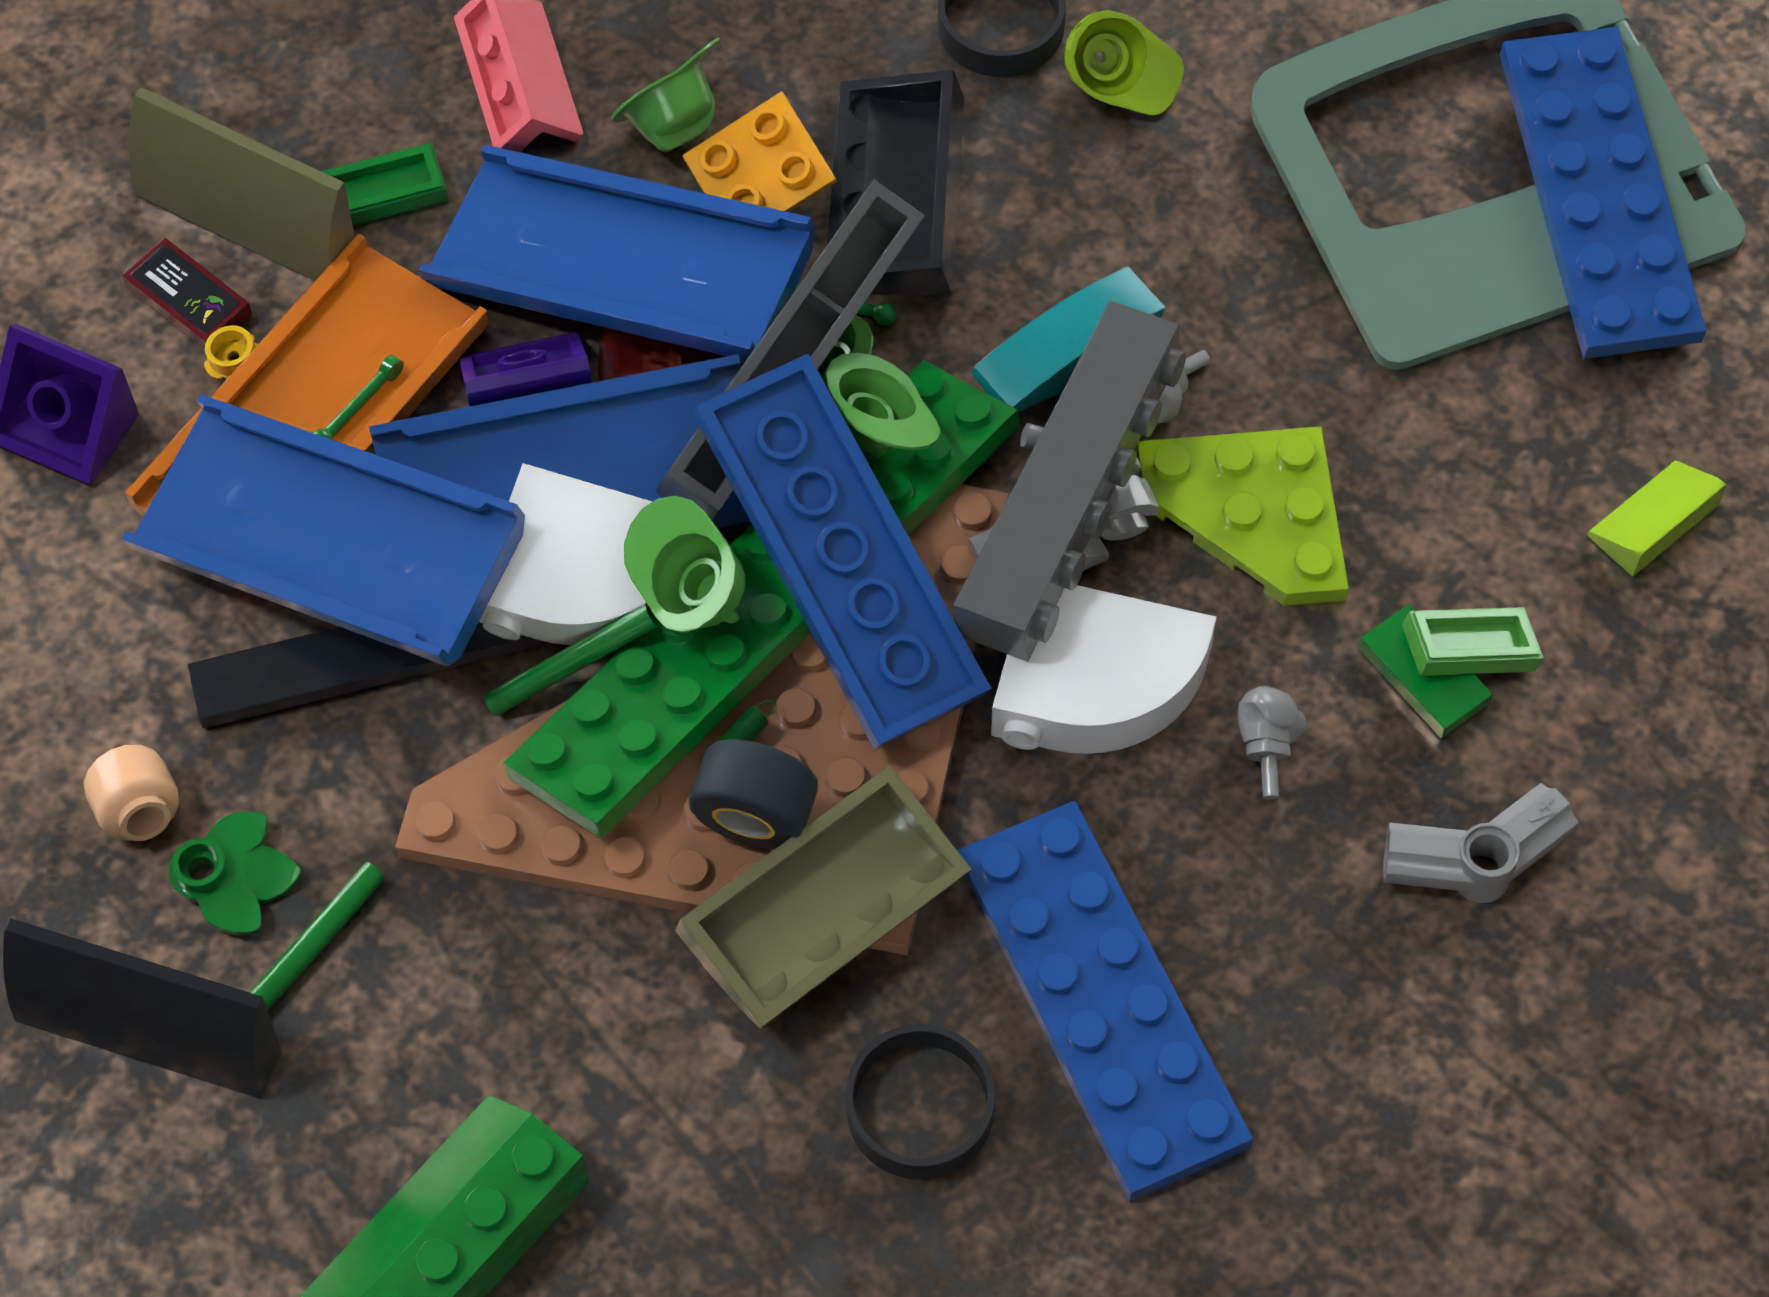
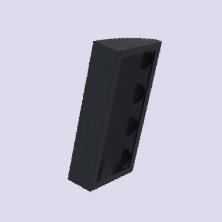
[827,70,964,295]
[3,918,282,1099]

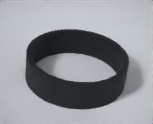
[938,0,1066,77]
[845,1024,995,1180]

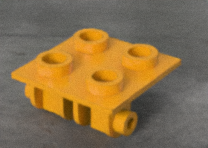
[682,91,837,212]

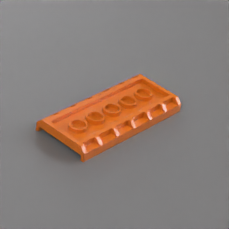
[125,233,490,517]

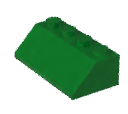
[300,1095,590,1297]

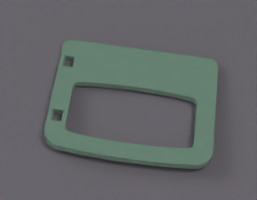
[1250,0,1746,370]

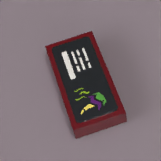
[122,237,252,349]

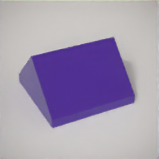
[0,324,139,484]
[459,332,592,407]

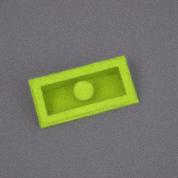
[1587,460,1727,577]

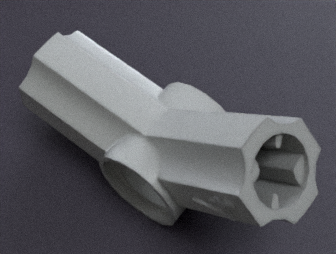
[1382,783,1579,903]

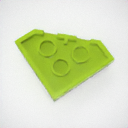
[1136,426,1349,606]

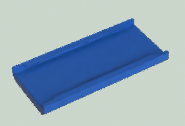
[419,145,815,361]
[369,354,752,531]
[121,394,525,666]

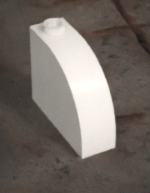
[479,463,652,645]
[991,585,1216,754]

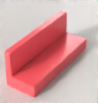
[454,0,583,152]

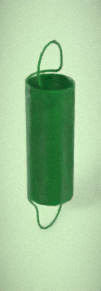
[720,700,776,741]

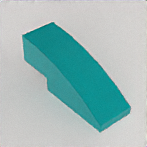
[971,266,1166,412]

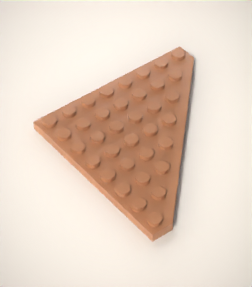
[395,485,1009,956]

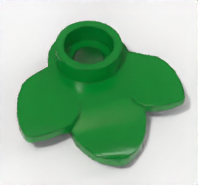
[168,812,301,935]

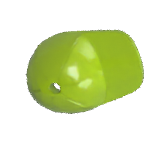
[1064,10,1184,115]

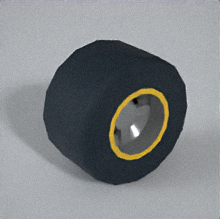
[689,739,818,849]

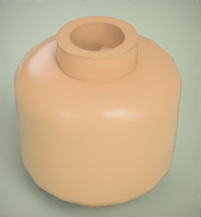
[83,745,180,841]

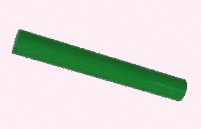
[484,603,660,716]
[250,862,385,1011]

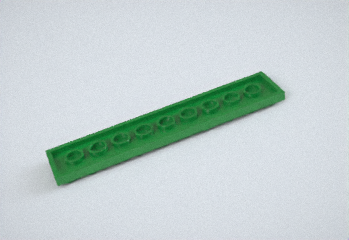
[503,360,1020,839]

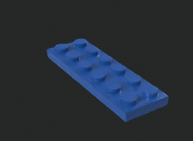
[1499,27,1707,359]
[692,354,991,750]
[957,800,1253,1202]

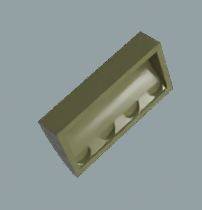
[129,87,355,281]
[675,765,971,1029]

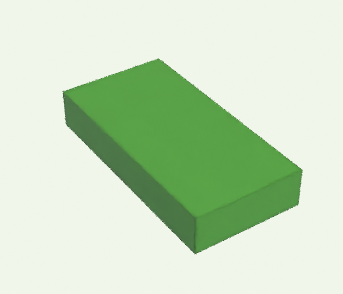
[1402,607,1544,676]

